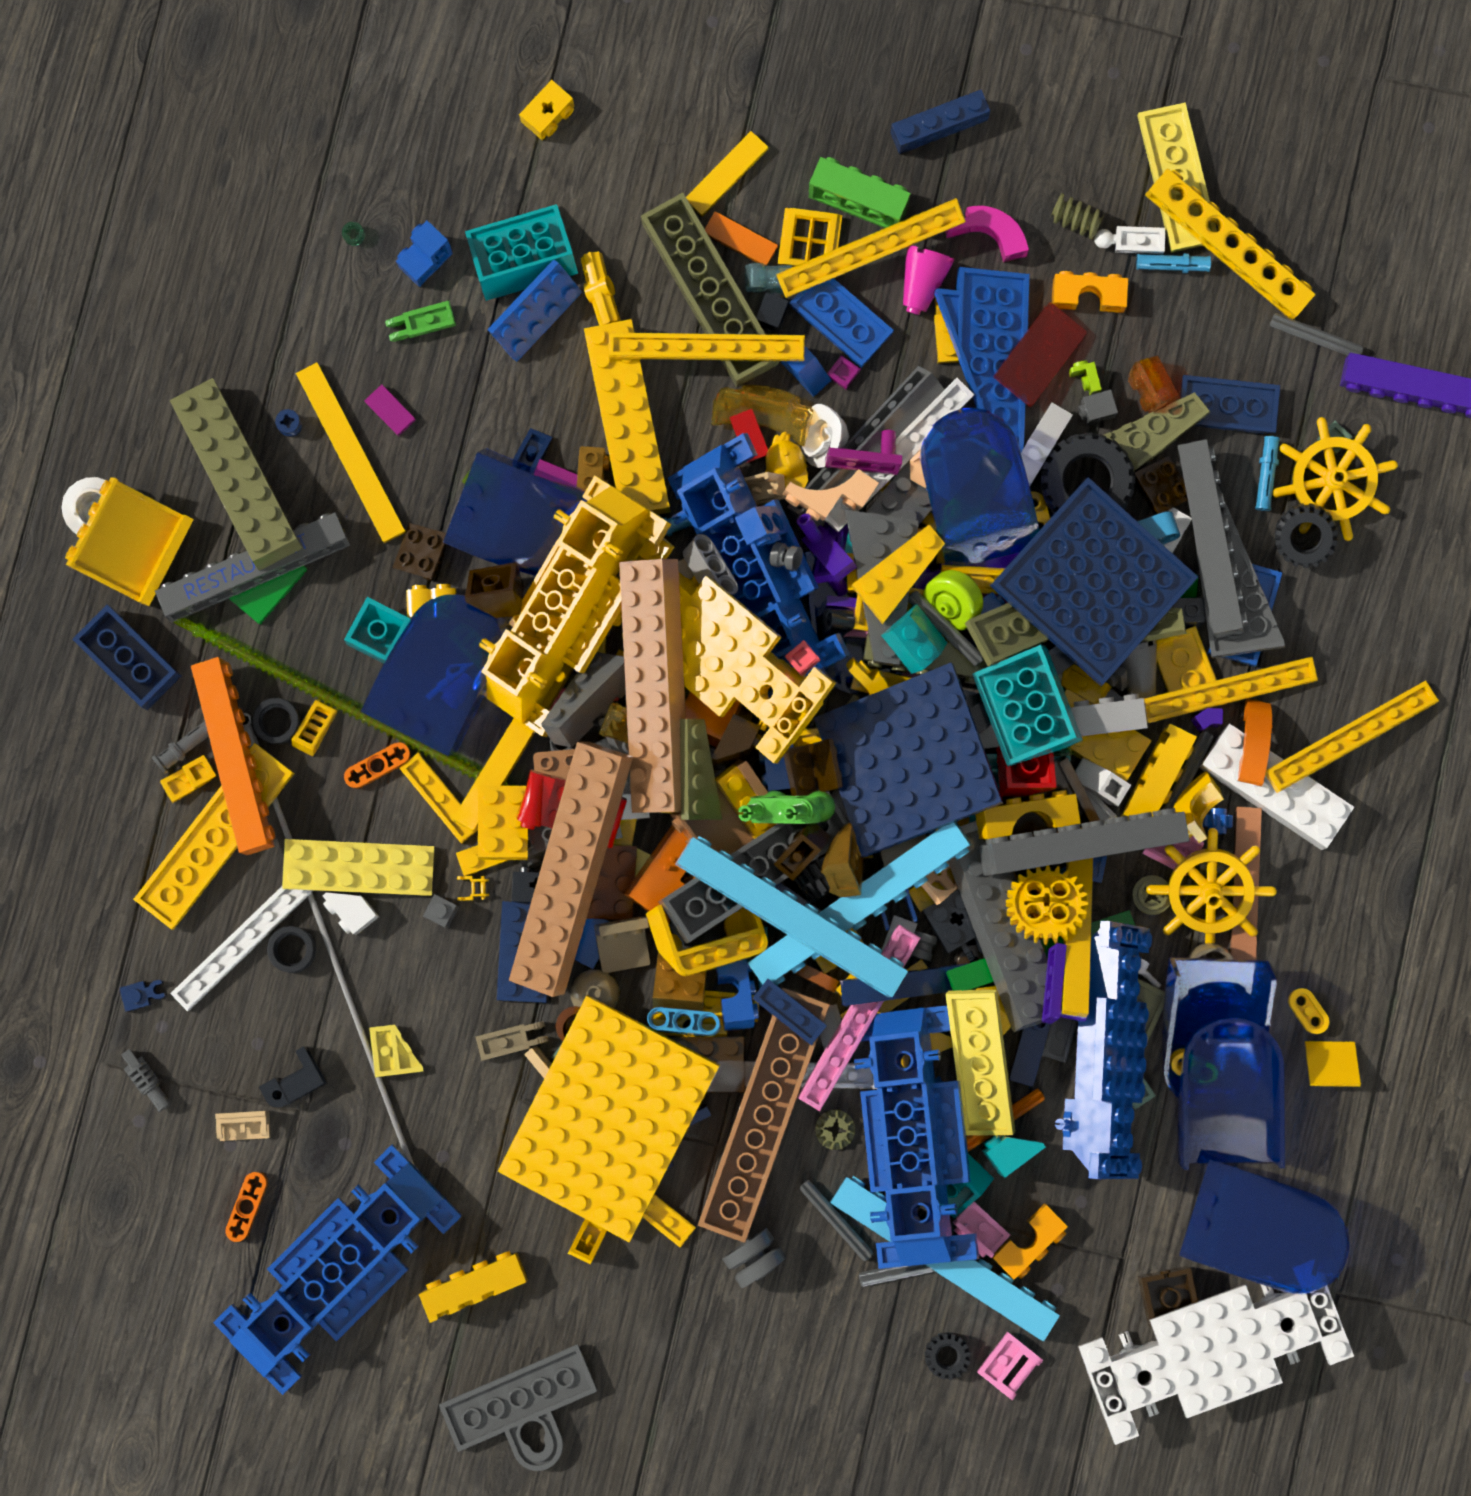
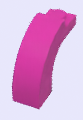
[945,206,1029,263]

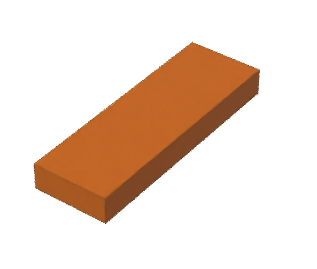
[705,211,778,268]

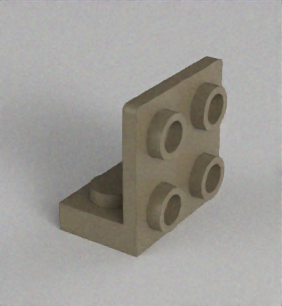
[594,916,650,973]

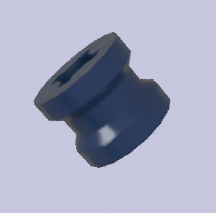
[275,409,302,437]

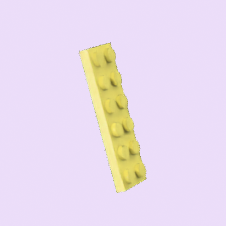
[1138,103,1217,253]
[282,839,434,896]
[946,990,1015,1135]

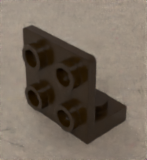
[783,738,843,796]

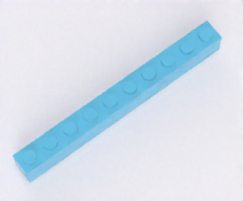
[748,822,972,985]
[675,836,908,997]
[830,1176,1060,1341]

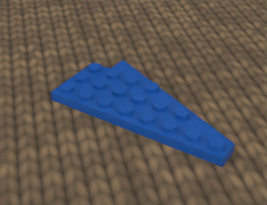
[934,267,1030,464]

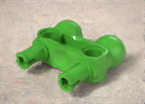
[738,791,836,824]

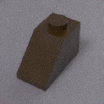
[774,823,830,880]

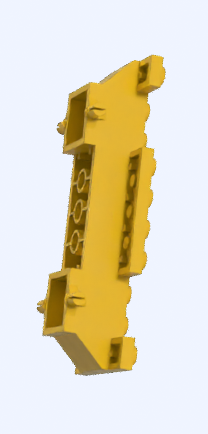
[472,476,671,737]
[613,538,836,763]

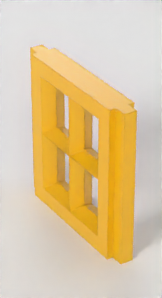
[778,208,842,267]

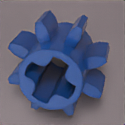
[1203,808,1233,834]

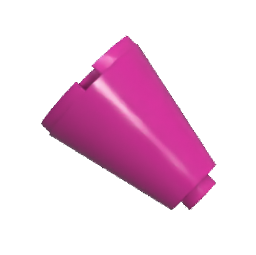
[903,246,954,315]

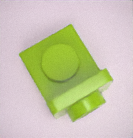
[1069,360,1102,396]

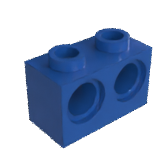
[735,506,788,547]

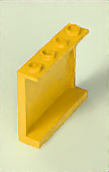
[65,478,194,606]

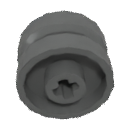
[722,1228,787,1289]

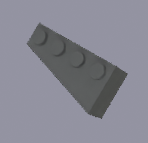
[541,652,626,747]

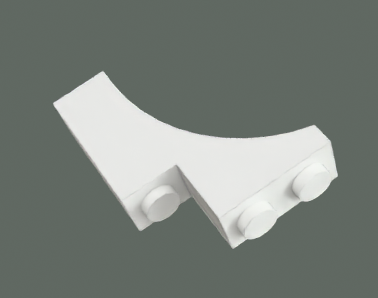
[993,403,1073,513]

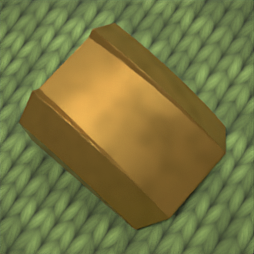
[821,823,864,897]

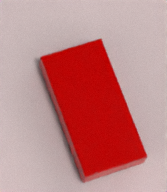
[729,409,768,463]

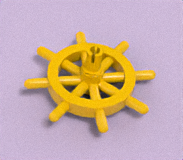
[1272,417,1398,541]
[1146,828,1277,943]

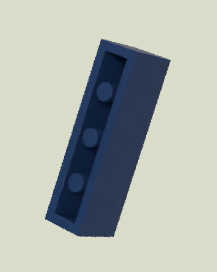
[890,90,990,155]

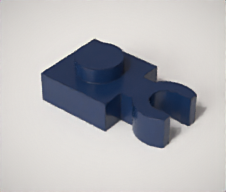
[119,980,167,1012]

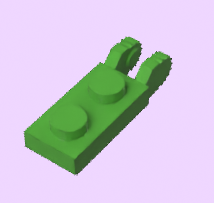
[386,301,456,342]

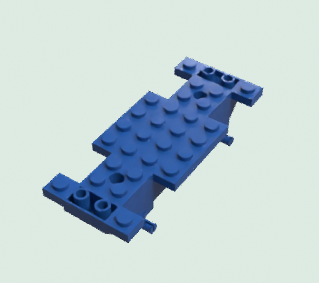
[668,433,850,697]
[1055,921,1152,1179]
[854,1005,979,1269]
[213,1144,462,1395]

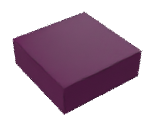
[827,355,861,390]

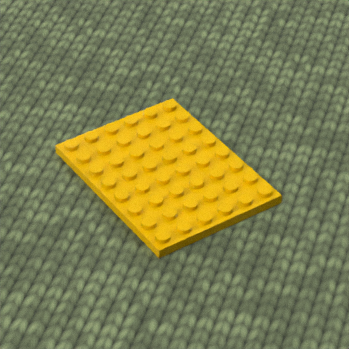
[498,995,720,1242]

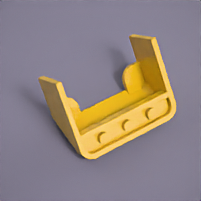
[646,905,768,976]

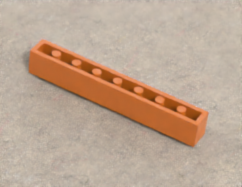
[191,657,275,855]

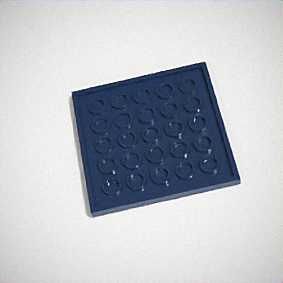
[990,478,1198,686]
[814,662,1003,857]

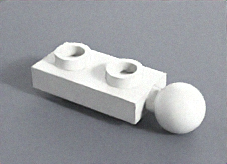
[1094,226,1165,254]

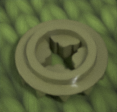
[1132,875,1170,915]
[815,1110,855,1150]

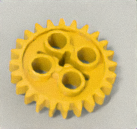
[1006,865,1088,945]

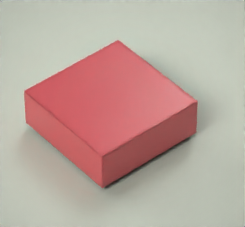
[785,640,821,676]

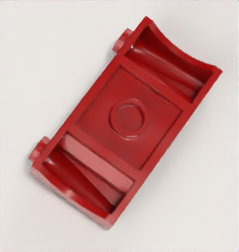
[516,769,627,848]

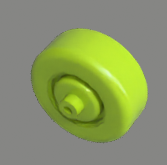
[923,570,983,631]

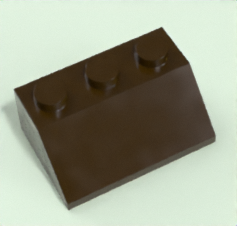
[669,1037,746,1093]

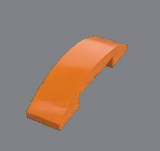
[1238,698,1272,786]

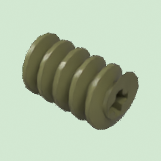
[1051,193,1105,240]

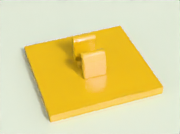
[1305,1041,1361,1087]

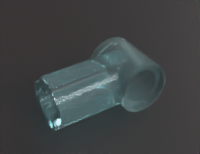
[745,263,792,292]

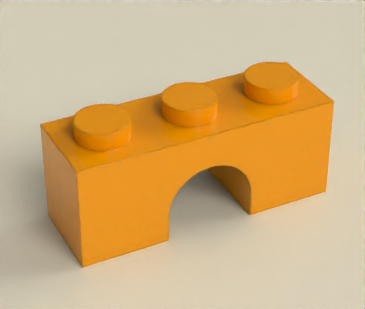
[1051,271,1128,313]
[992,1204,1068,1280]

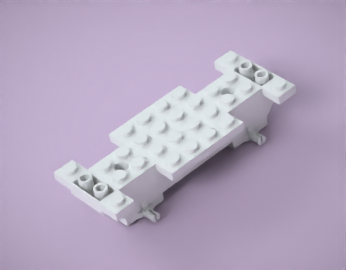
[1078,1259,1354,1445]

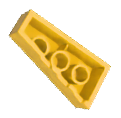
[1121,724,1197,820]
[419,1250,528,1323]

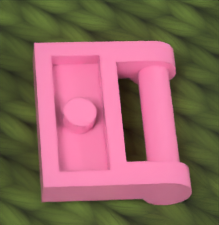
[977,1332,1043,1400]

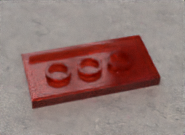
[993,302,1087,407]

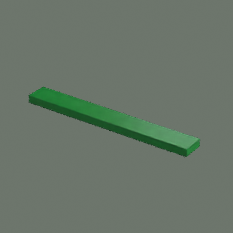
[946,910,1135,991]

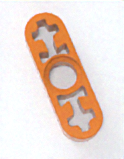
[344,742,411,789]
[226,1172,268,1242]

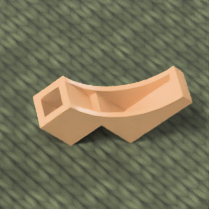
[782,469,879,521]

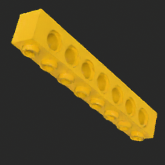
[1145,168,1315,319]

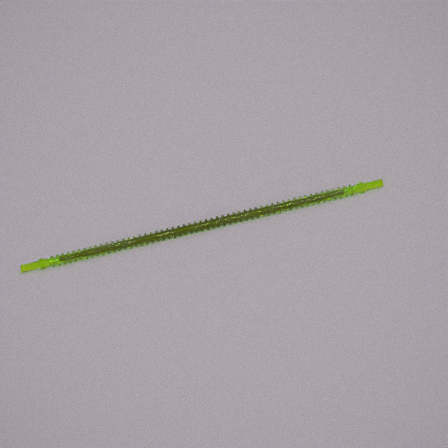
[173,618,515,786]

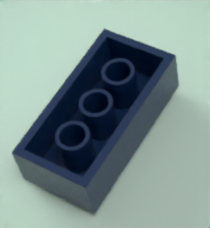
[72,604,182,711]

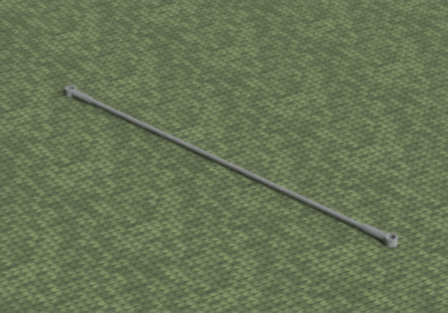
[243,713,418,1169]

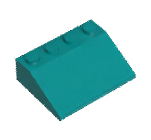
[465,204,578,301]
[972,645,1083,766]

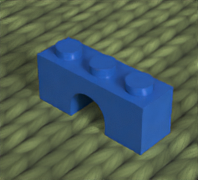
[716,958,759,1031]

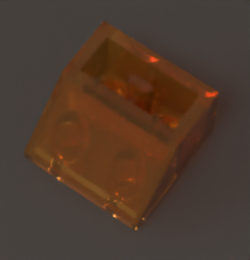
[1128,356,1180,413]

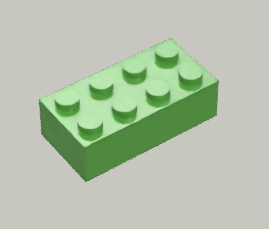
[809,157,911,228]

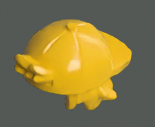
[765,432,808,489]

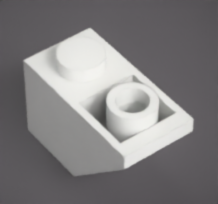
[1075,758,1131,806]
[322,893,379,935]

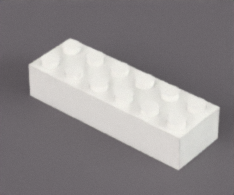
[1199,724,1354,850]

